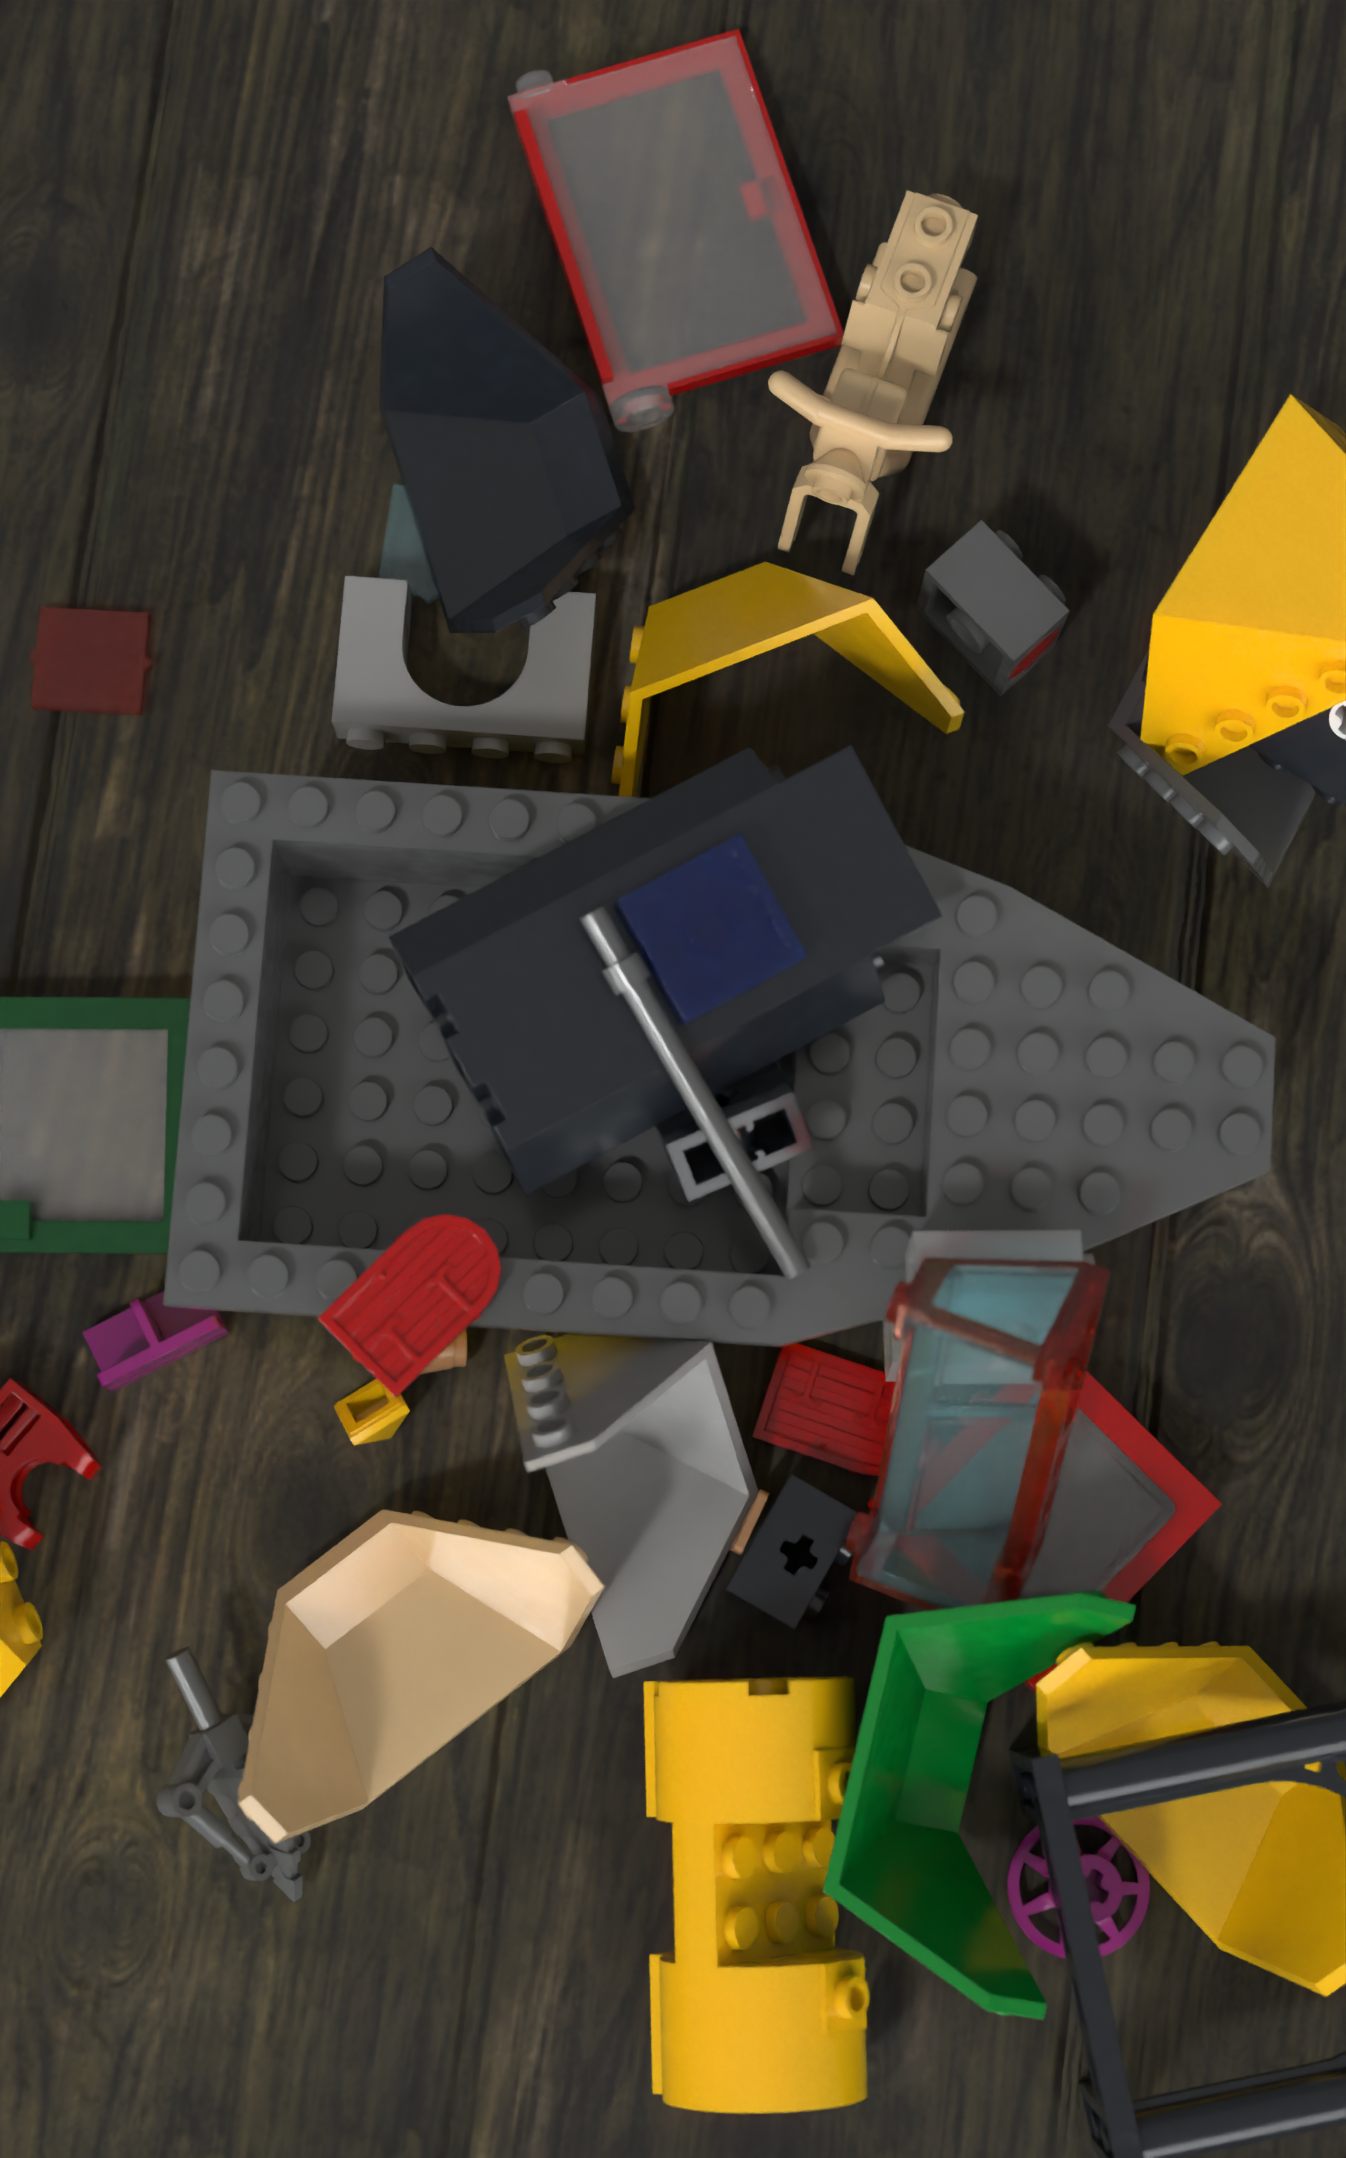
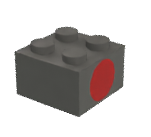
[916,520,1070,696]

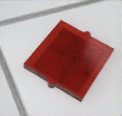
[29,607,152,715]

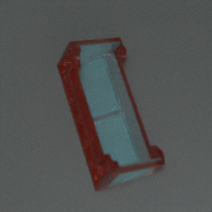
[845,1258,1111,1611]

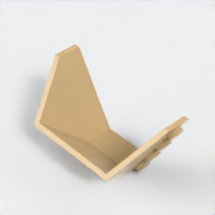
[238,1509,605,1844]

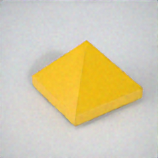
[333,1378,410,1446]

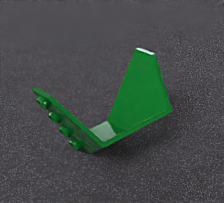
[823,1590,1136,2020]

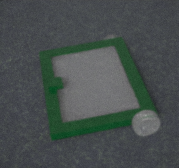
[0,997,191,1254]

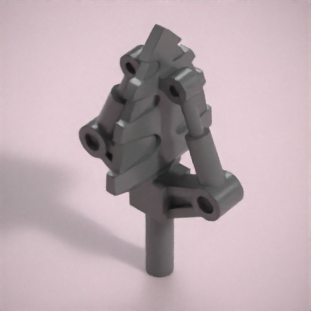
[157,1647,311,1902]

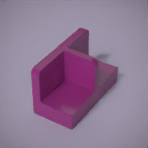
[82,1291,230,1391]

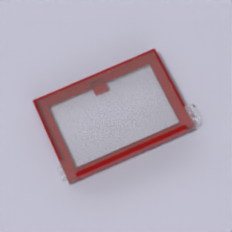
[508,29,844,432]

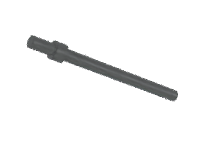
[580,905,811,1279]

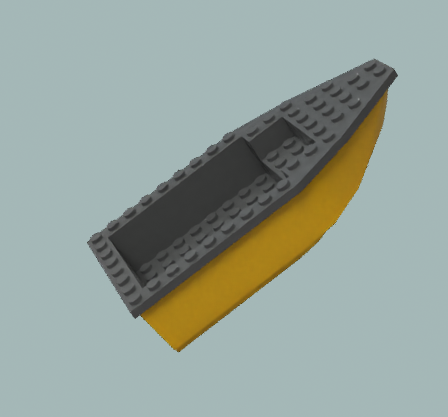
[163,770,1275,1347]

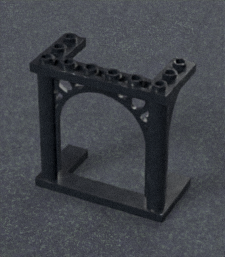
[1008,1700,1346,2158]

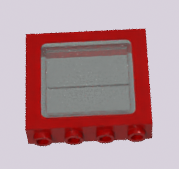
[865,1346,1222,1692]

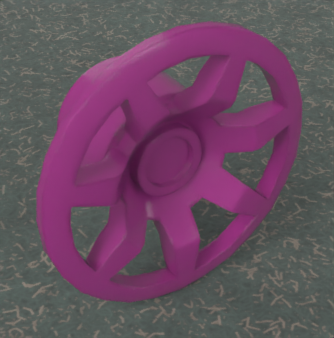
[1007,1816,1150,1959]

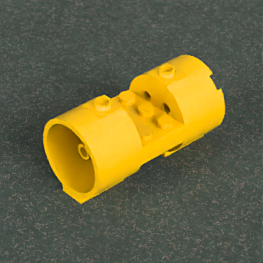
[644,1677,869,2113]

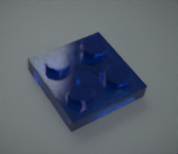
[616,834,807,1025]

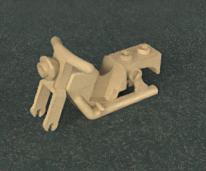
[768,190,978,575]

